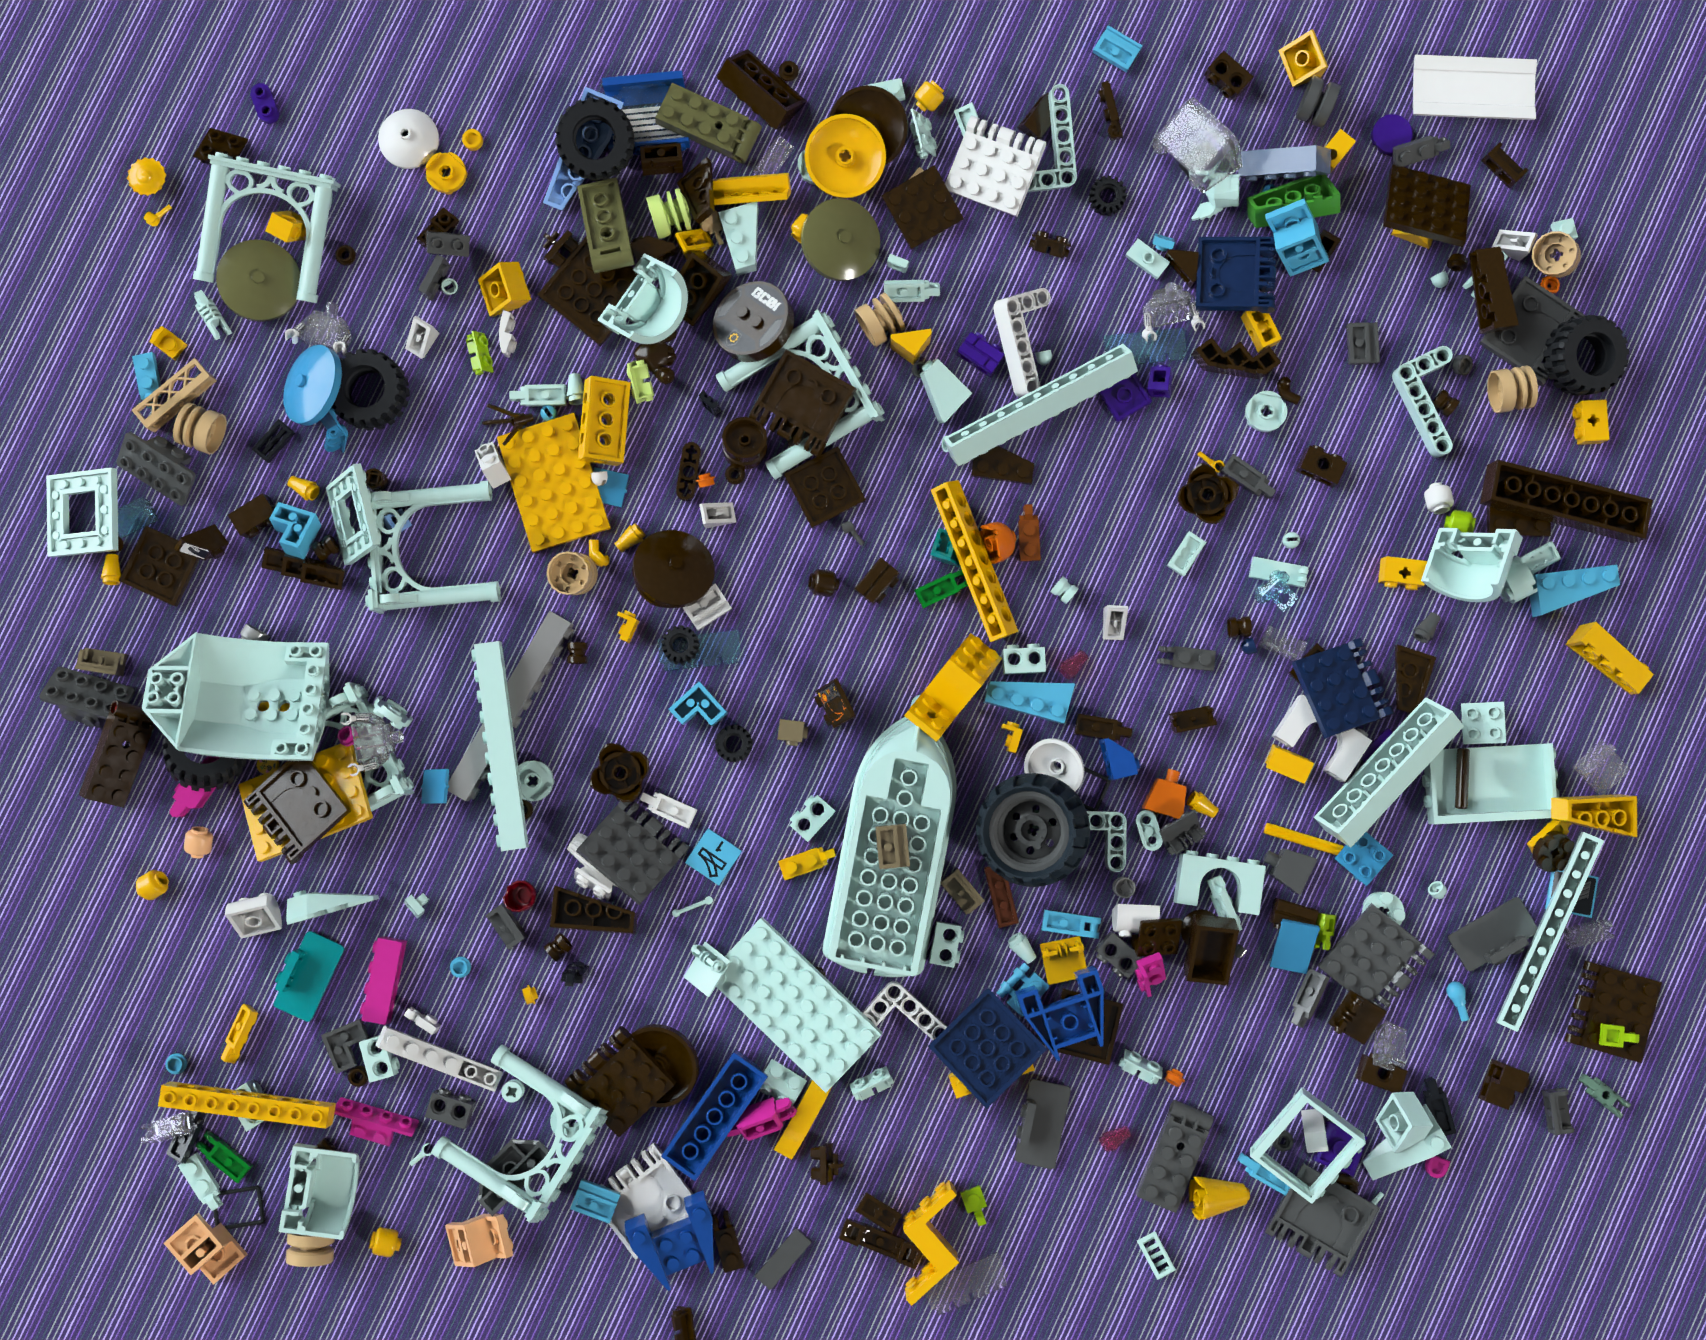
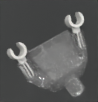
[1142,282,1205,342]
[285,302,352,356]
[340,712,404,777]

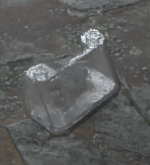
[1152,97,1242,194]

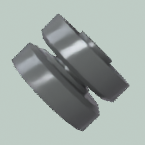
[1295,75,1341,128]

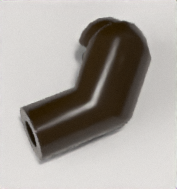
[1277,376,1301,405]
[1336,1173,1359,1194]

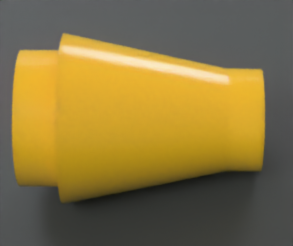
[287,476,320,501]
[615,523,646,552]
[101,554,122,585]
[1186,791,1219,818]

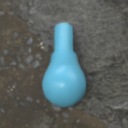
[1446,981,1469,1021]

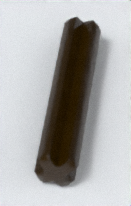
[1455,748,1470,809]

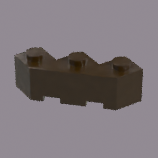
[1191,337,1281,380]

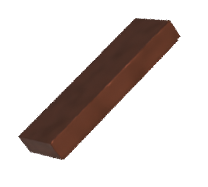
[984,866,1019,928]

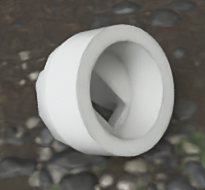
[591,471,608,486]

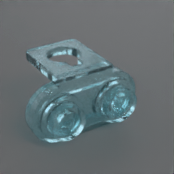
[1255,570,1298,612]

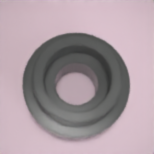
[1272,1130,1293,1152]

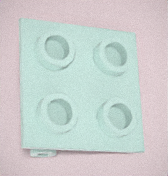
[909,108,937,159]
[1461,702,1506,744]
[684,942,731,997]

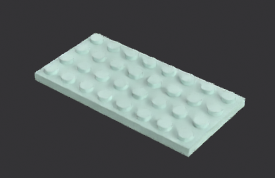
[716,917,883,1093]

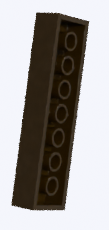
[1480,460,1653,543]

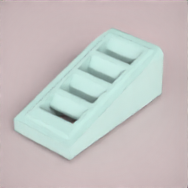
[1137,1231,1176,1280]

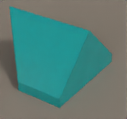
[929,528,961,568]

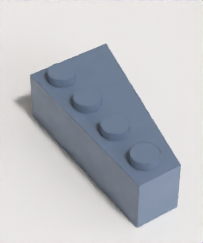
[1238,145,1331,182]

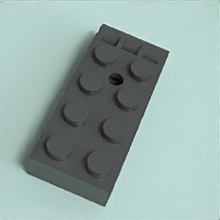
[1135,1099,1214,1213]

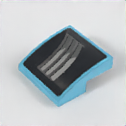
[1545,870,1599,918]

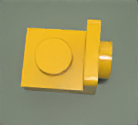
[149,326,187,360]
[617,610,640,644]
[1001,721,1023,754]

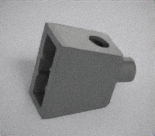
[1263,848,1318,895]

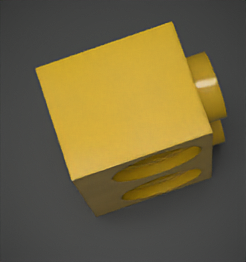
[265,210,306,243]

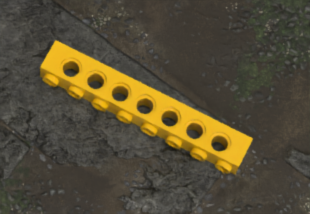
[931,480,1019,642]
[158,1081,336,1129]

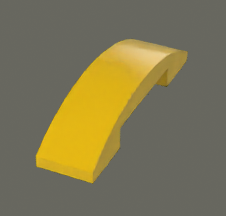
[774,1080,832,1160]

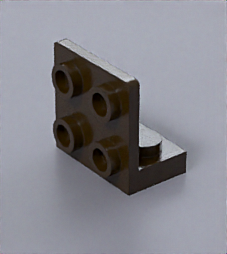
[1131,918,1182,957]

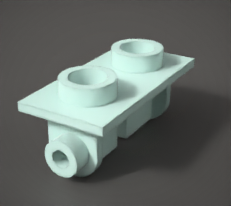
[1118,1049,1163,1084]
[849,1066,894,1101]

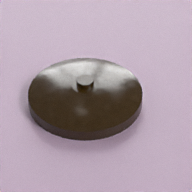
[829,85,909,166]
[632,530,715,608]
[631,1024,699,1107]

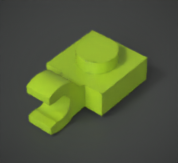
[1314,913,1337,950]
[1599,1023,1639,1048]
[960,1185,987,1226]

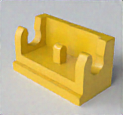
[1265,744,1314,784]

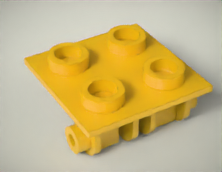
[1040,936,1087,985]

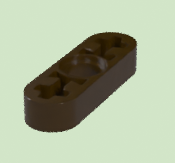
[676,442,701,502]

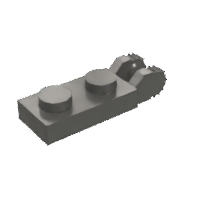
[1157,646,1216,671]

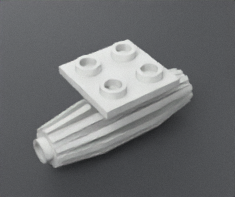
[567,832,617,901]

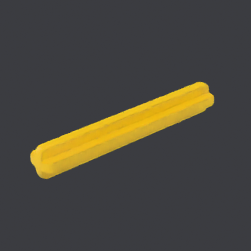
[1264,823,1344,855]

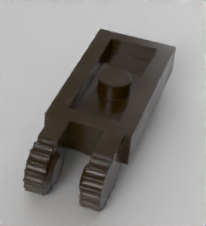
[712,1210,745,1273]

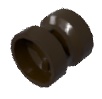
[1432,389,1460,417]
[365,468,388,492]
[311,534,340,561]
[1227,616,1252,638]
[567,642,588,664]
[544,933,573,962]

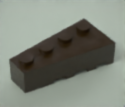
[1469,246,1519,334]

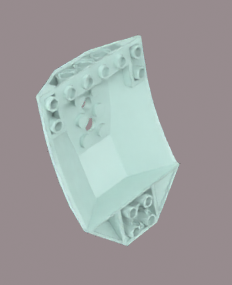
[142,632,330,761]

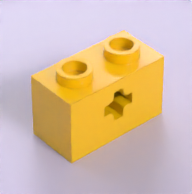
[1241,311,1282,353]
[1572,399,1610,445]
[1378,556,1427,590]

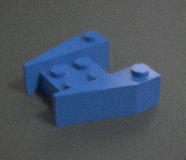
[1015,965,1104,1061]
[624,1190,714,1291]

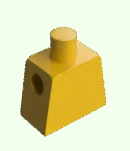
[1325,128,1356,172]

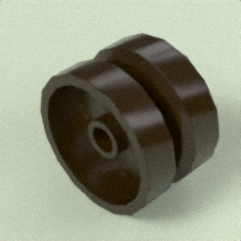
[722,417,767,470]

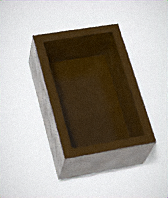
[1183,914,1239,986]

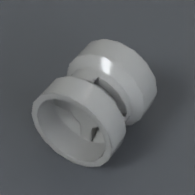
[1112,877,1136,898]

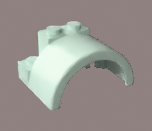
[598,253,688,344]
[1421,528,1523,602]
[279,1143,360,1240]

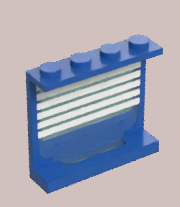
[602,70,691,155]

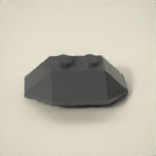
[478,1139,549,1216]

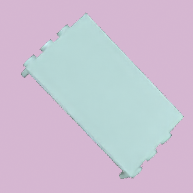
[1422,743,1559,824]

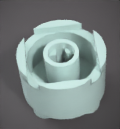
[1500,556,1537,604]

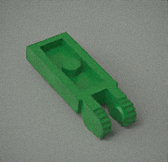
[914,570,968,609]
[195,1131,254,1183]

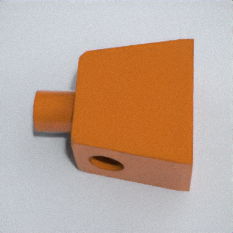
[1142,769,1186,819]

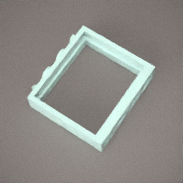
[1250,1087,1366,1204]

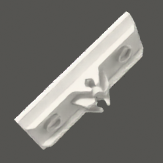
[1413,55,1537,120]

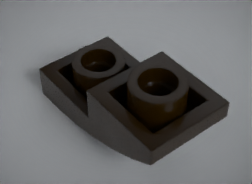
[417,207,459,248]

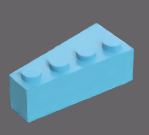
[1529,565,1620,617]
[983,681,1075,724]

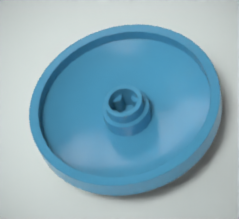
[283,345,342,426]

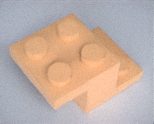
[164,1213,248,1285]
[445,1214,514,1267]

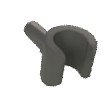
[841,521,864,546]
[1234,944,1247,958]

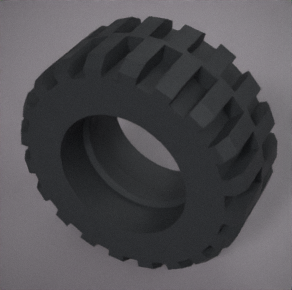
[555,97,635,181]
[1543,315,1629,396]
[332,349,410,431]
[163,737,246,792]

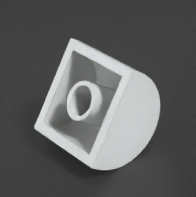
[225,893,282,939]
[1112,904,1160,937]

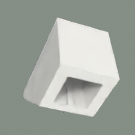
[475,441,511,489]

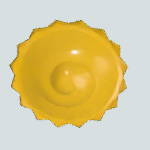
[127,157,166,196]

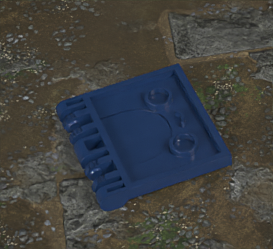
[1196,237,1276,313]
[1292,638,1394,739]

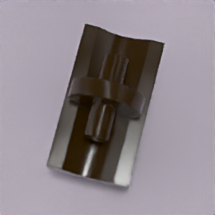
[542,230,578,268]
[811,1143,845,1185]

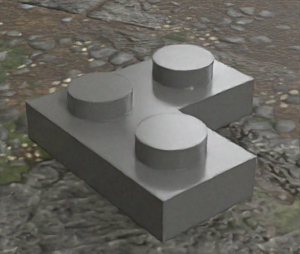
[321,1018,369,1074]

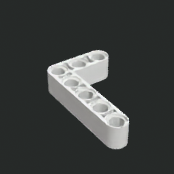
[993,288,1051,398]
[862,981,948,1041]

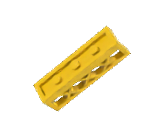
[713,173,791,205]

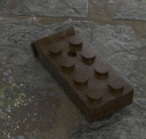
[79,700,154,808]

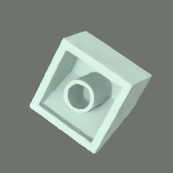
[1375,1092,1434,1153]

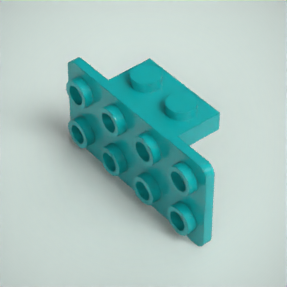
[274,931,345,1022]

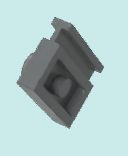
[418,254,450,301]
[1346,322,1380,365]

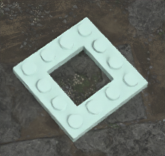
[326,463,381,566]
[47,468,118,557]

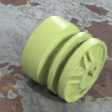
[646,188,692,239]

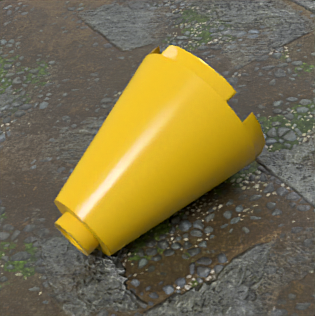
[1189,1176,1250,1220]

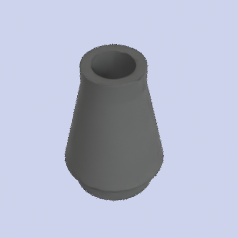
[1413,612,1441,643]

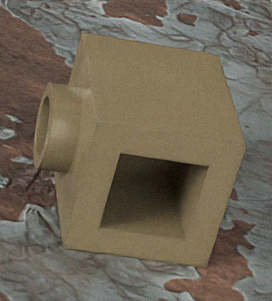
[777,719,808,746]

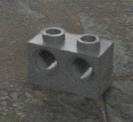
[426,231,470,257]
[1094,931,1142,979]
[425,1088,476,1129]

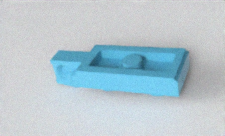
[132,352,161,410]
[1237,1153,1290,1196]

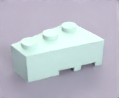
[718,202,759,276]

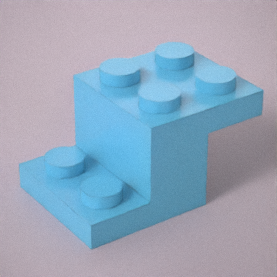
[1265,198,1329,277]

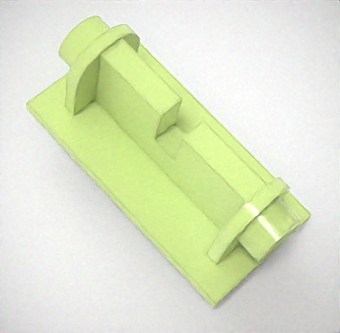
[627,359,654,404]

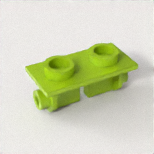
[466,331,494,375]

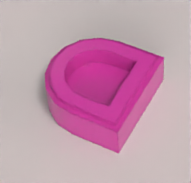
[1425,1156,1450,1178]

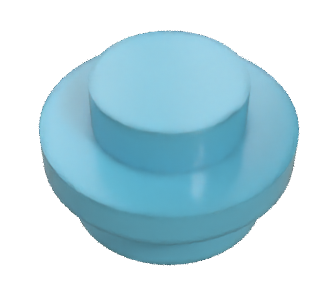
[450,957,471,978]
[165,1053,187,1074]

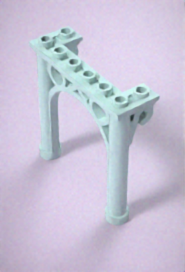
[193,152,341,303]
[716,309,885,480]
[365,480,501,614]
[325,682,414,812]
[431,1044,608,1223]

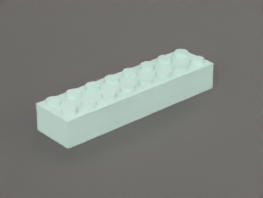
[1314,697,1464,848]

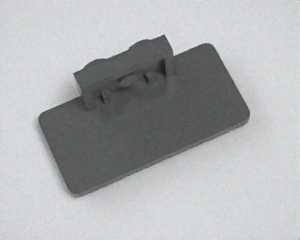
[116,432,196,506]
[39,667,135,728]
[1448,897,1538,971]
[1014,1079,1071,1169]

